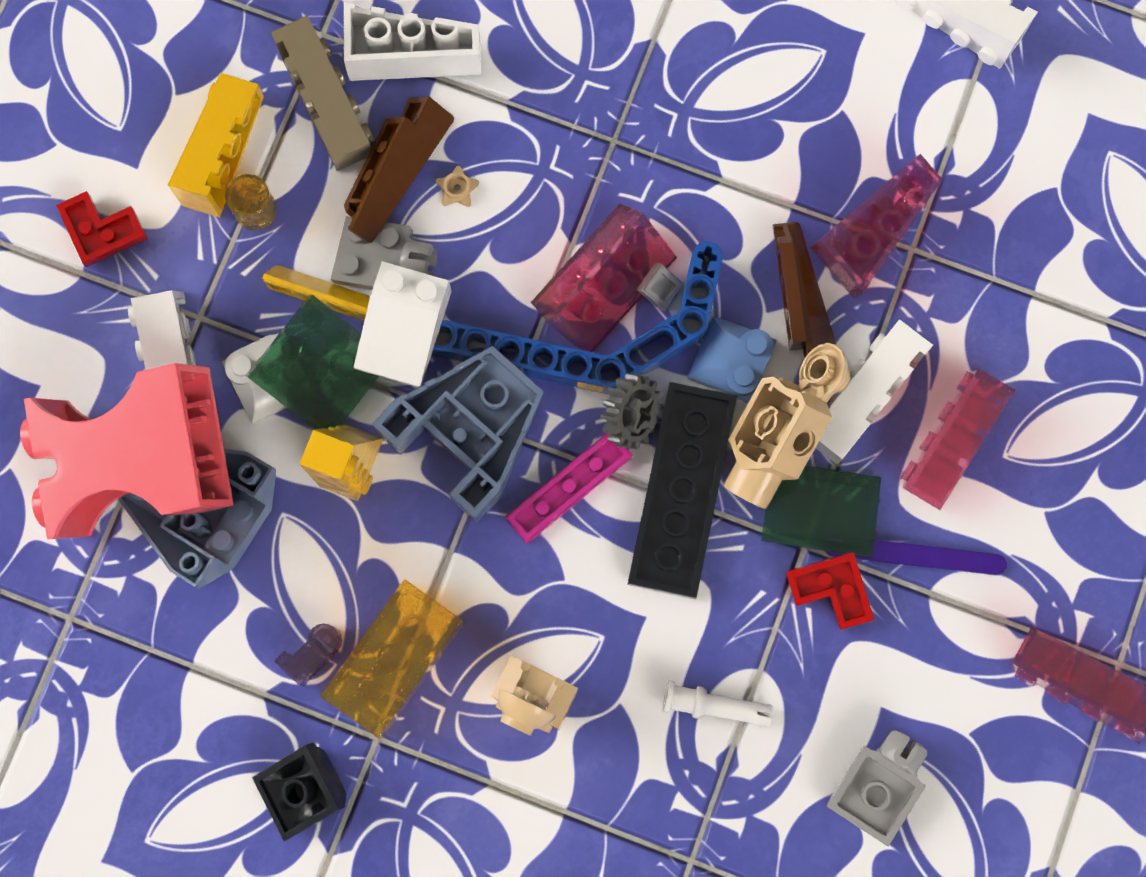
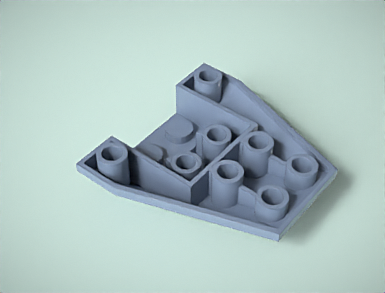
[118,448,276,589]

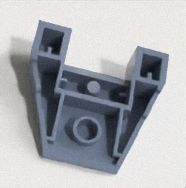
[372,346,544,523]

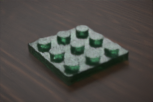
[246,294,379,430]

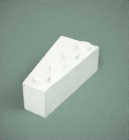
[895,0,1038,69]
[344,2,482,81]
[128,290,196,370]

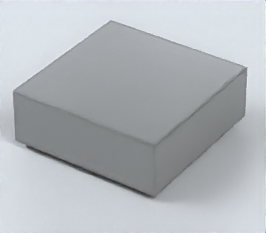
[636,263,684,311]

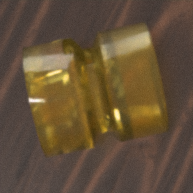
[225,174,277,231]

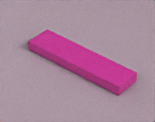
[505,433,633,544]

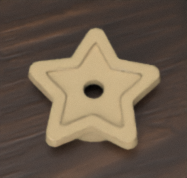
[436,166,479,207]

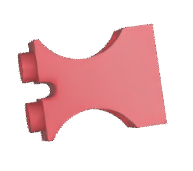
[20,363,234,539]

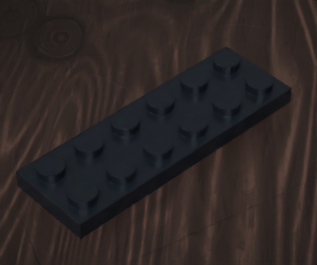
[627,382,737,599]

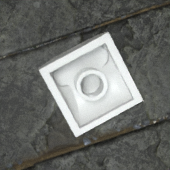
[222,332,315,424]

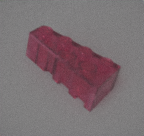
[810,153,943,299]
[1011,626,1146,744]

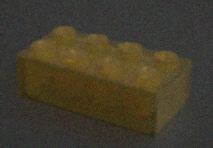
[320,579,464,739]

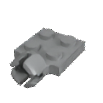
[330,216,437,290]
[826,730,927,847]

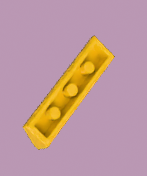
[262,265,370,321]

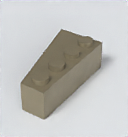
[271,15,375,171]

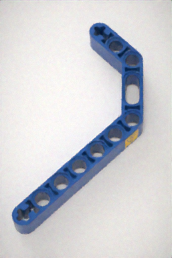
[431,241,722,394]

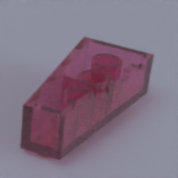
[900,368,1015,510]

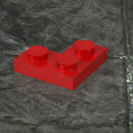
[56,191,148,267]
[786,552,874,630]

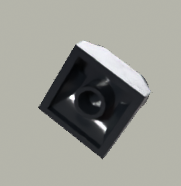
[252,742,346,841]

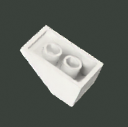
[354,261,452,388]

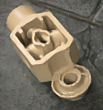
[723,343,850,509]
[491,656,578,736]

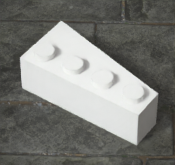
[816,319,933,465]

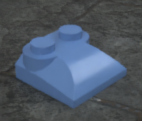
[687,316,777,403]

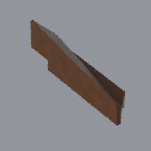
[344,96,454,243]
[772,222,837,359]

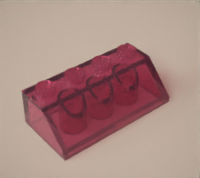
[530,204,677,352]

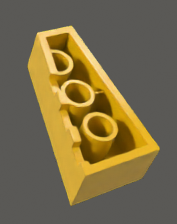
[168,73,264,218]
[299,424,383,501]

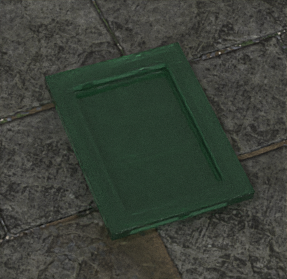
[761,466,881,558]

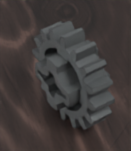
[601,373,664,450]

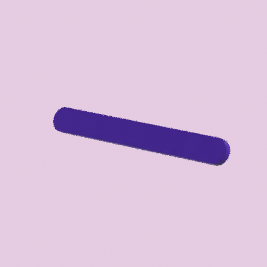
[823,535,1007,575]

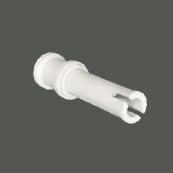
[663,680,773,727]

